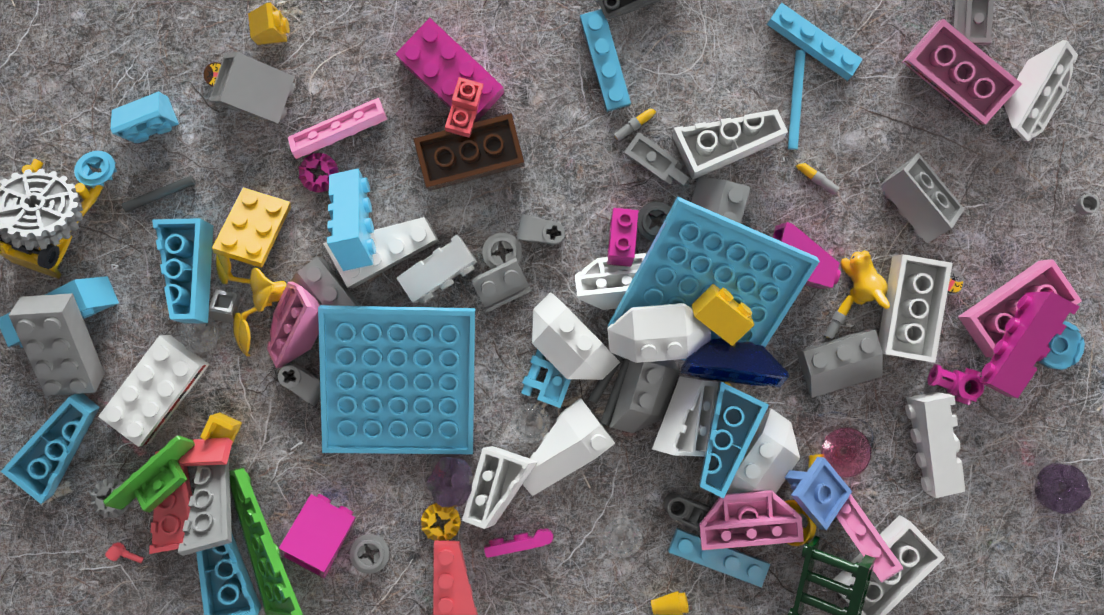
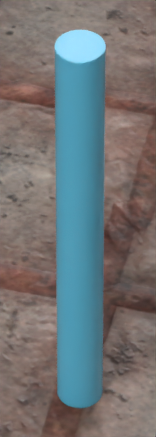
[788,50,806,150]

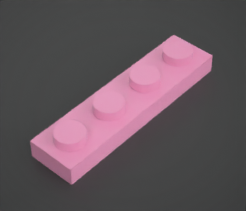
[288,98,387,159]
[836,494,903,583]

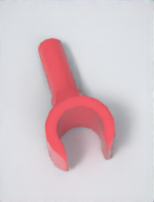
[105,542,144,564]

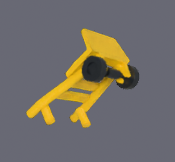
[0,159,104,279]

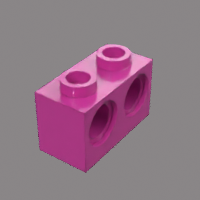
[607,208,638,267]

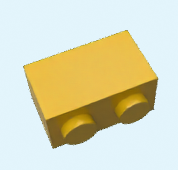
[692,284,754,346]

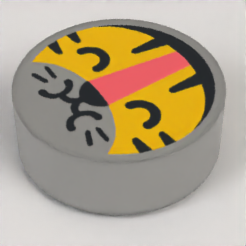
[947,270,964,295]

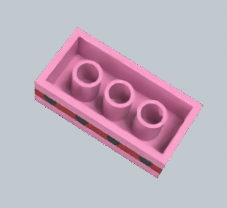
[902,19,1022,125]

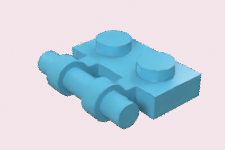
[521,349,571,408]

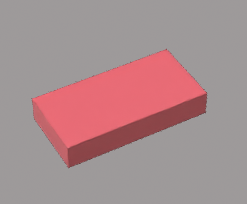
[179,438,233,466]

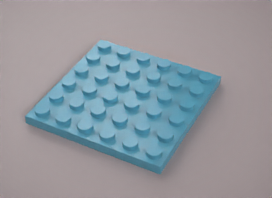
[608,197,820,384]
[318,305,475,454]

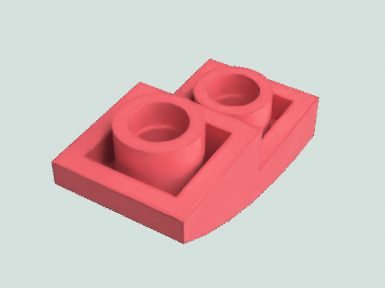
[445,77,484,138]

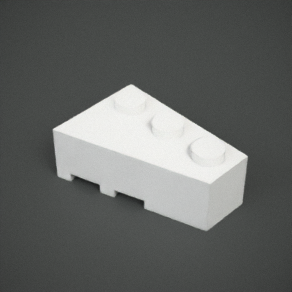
[397,235,477,305]
[652,376,719,456]
[462,446,538,529]

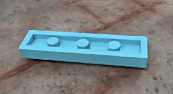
[767,3,862,81]
[580,9,631,112]
[668,528,770,588]

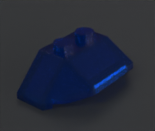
[680,338,789,388]

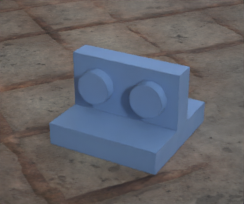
[784,457,852,530]

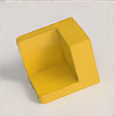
[200,412,242,444]

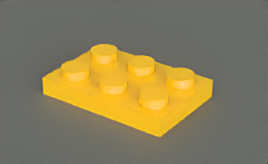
[212,187,291,268]

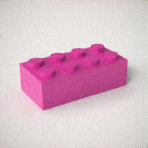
[395,18,504,123]

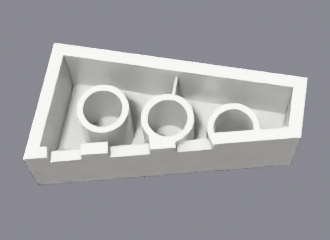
[323,217,439,288]
[905,392,965,498]

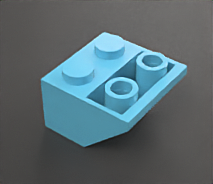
[110,92,179,143]

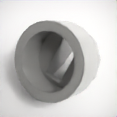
[1075,194,1100,215]

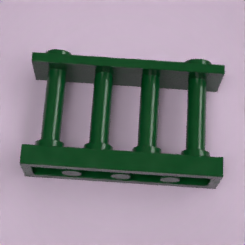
[788,536,876,615]

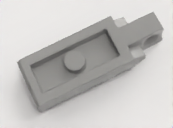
[624,132,690,188]

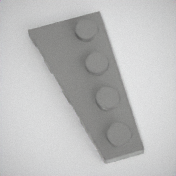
[177,458,232,556]

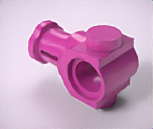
[928,364,984,406]

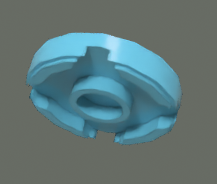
[1039,321,1085,370]

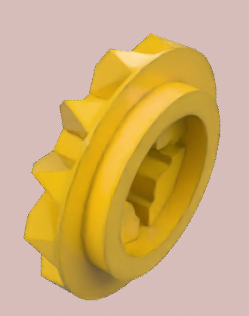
[421,502,461,541]

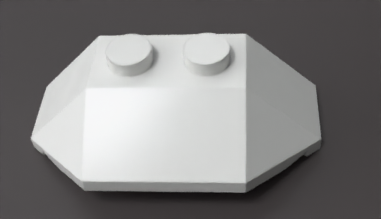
[1004,40,1078,141]
[575,253,647,310]
[532,292,620,380]
[608,303,711,363]
[726,408,800,494]

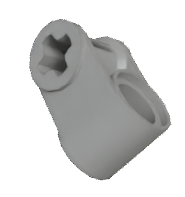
[516,214,565,245]
[278,364,321,405]

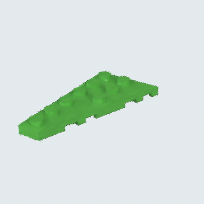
[229,468,303,615]

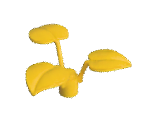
[216,254,287,357]

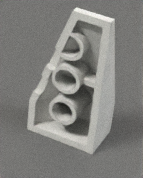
[523,398,615,496]

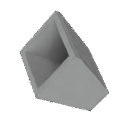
[209,52,295,124]

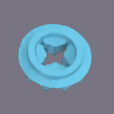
[74,151,117,189]

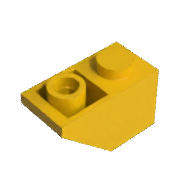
[248,2,290,45]

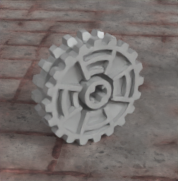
[0,169,83,250]

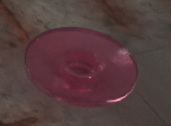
[821,427,872,477]

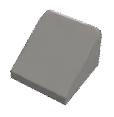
[209,290,240,323]

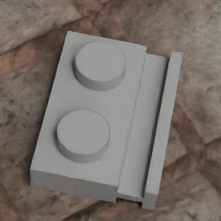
[953,0,994,45]
[471,258,532,312]

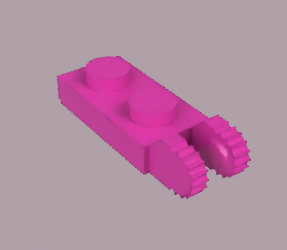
[484,528,554,558]

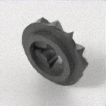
[637,201,671,241]

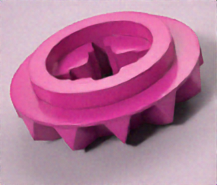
[299,153,339,193]

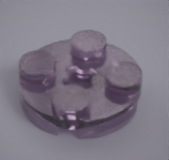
[427,456,472,508]
[1035,463,1091,514]

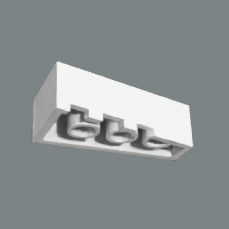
[672,109,788,180]

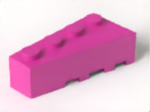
[980,292,1080,398]

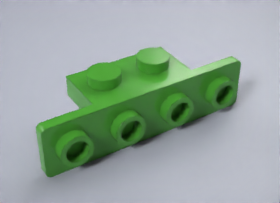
[103,435,195,513]

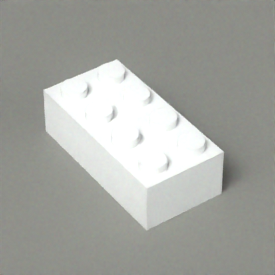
[878,254,952,363]
[833,515,945,615]

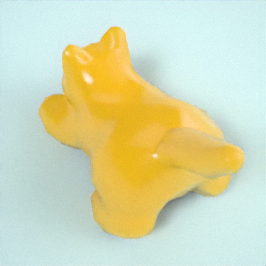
[840,250,890,309]

